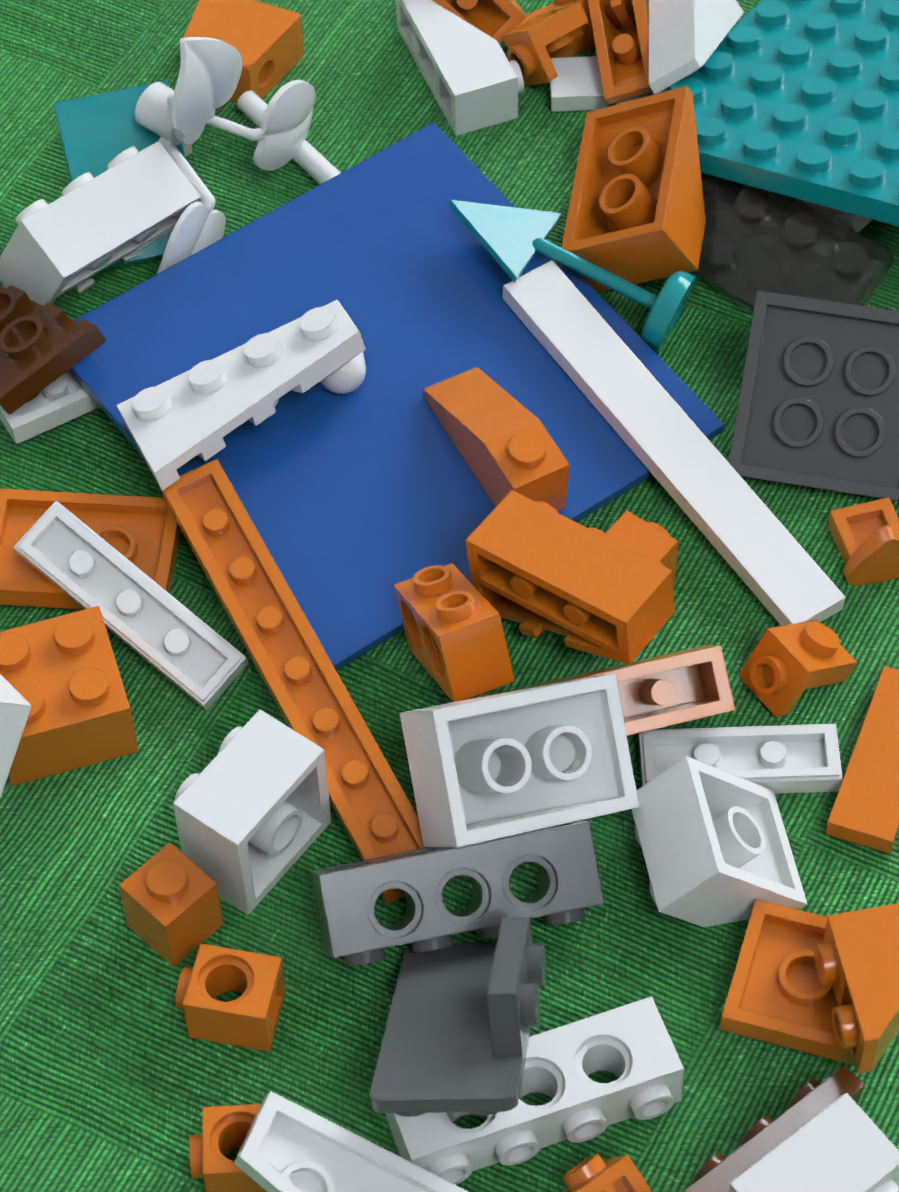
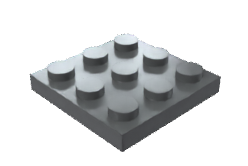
[729,290,899,502]

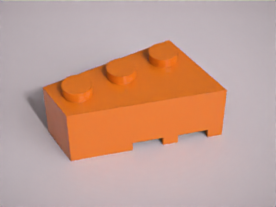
[465,490,675,664]

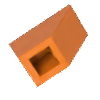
[814,903,899,1074]

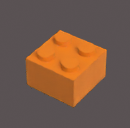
[0,606,139,786]

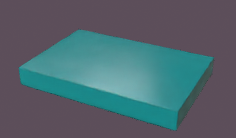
[54,80,186,273]

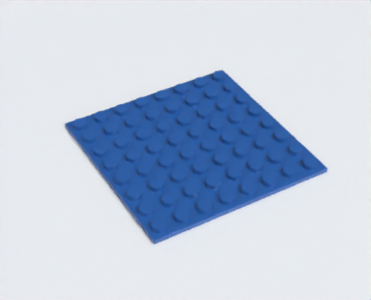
[69,122,724,671]

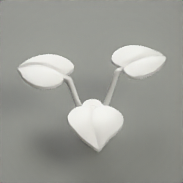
[135,37,316,275]

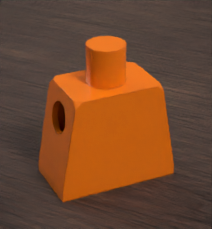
[180,0,304,109]

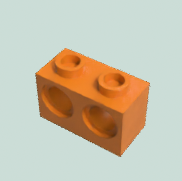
[394,563,515,702]

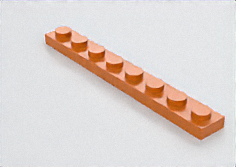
[162,459,427,905]

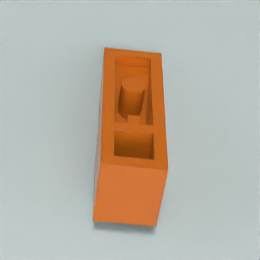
[588,0,652,105]
[423,367,570,511]

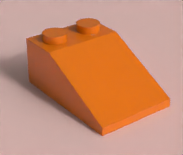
[562,86,706,293]

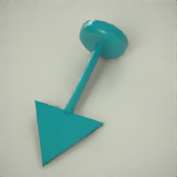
[449,200,697,352]

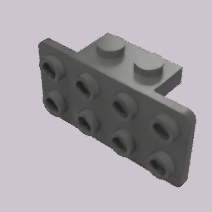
[369,917,547,1117]

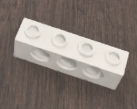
[386,996,684,1185]

